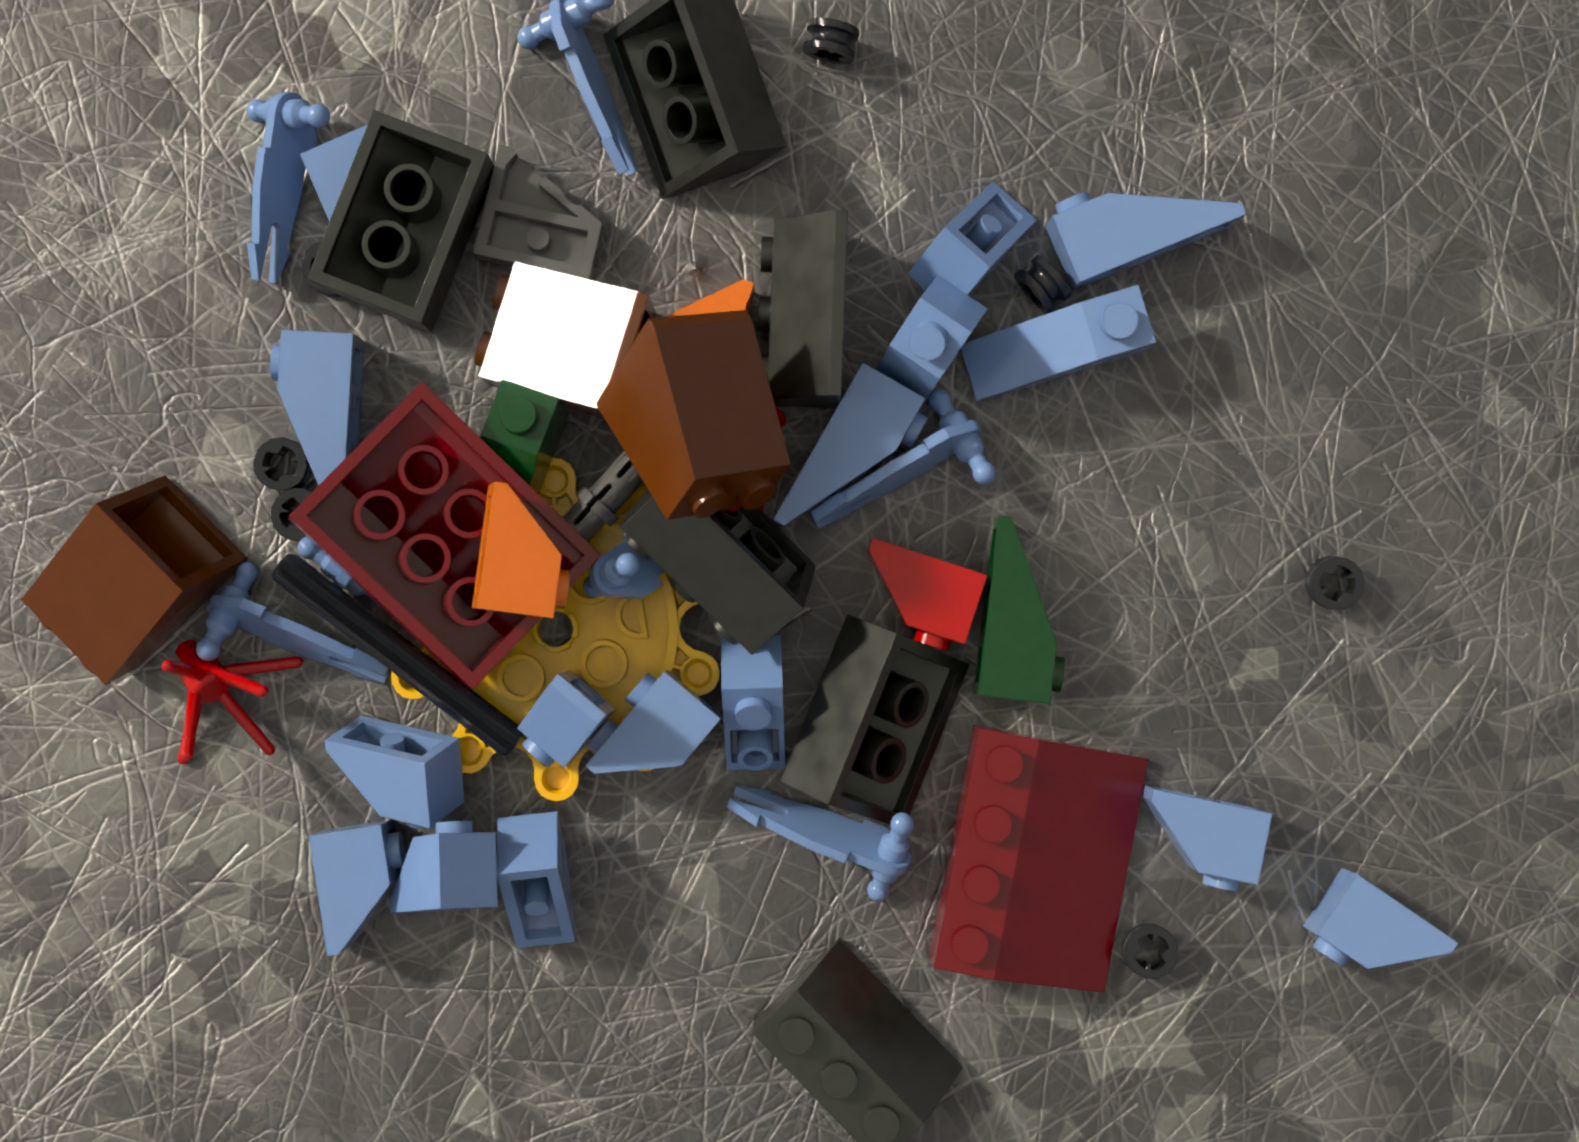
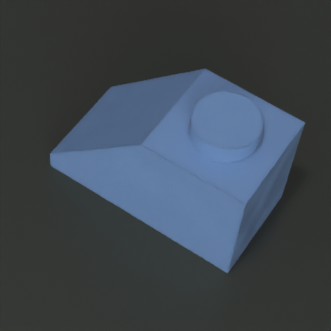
[907,181,1037,296]
[876,275,988,404]
[517,670,617,768]
[325,716,465,829]
[1142,785,1272,891]
[496,811,576,948]
[309,819,407,956]
[390,821,498,913]
[1303,868,1458,969]

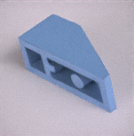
[1045,192,1246,291]
[960,285,1156,402]
[270,330,365,485]
[773,363,928,528]

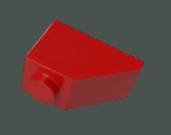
[866,538,987,651]

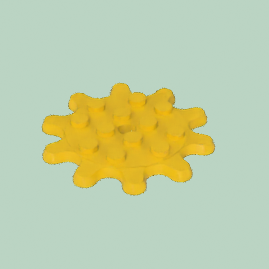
[391,458,720,801]

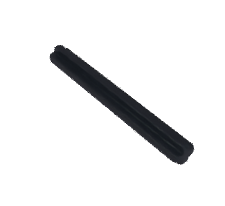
[272,554,524,756]

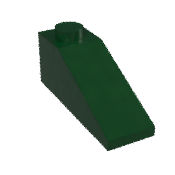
[480,379,569,494]
[973,515,1065,704]

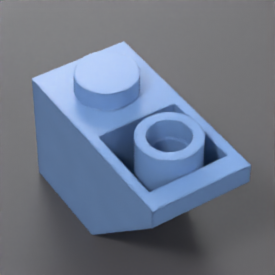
[721,635,786,771]
[585,670,722,774]

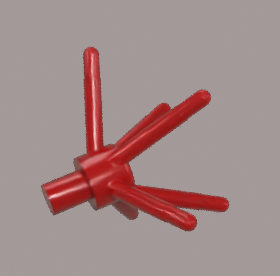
[161,640,303,765]

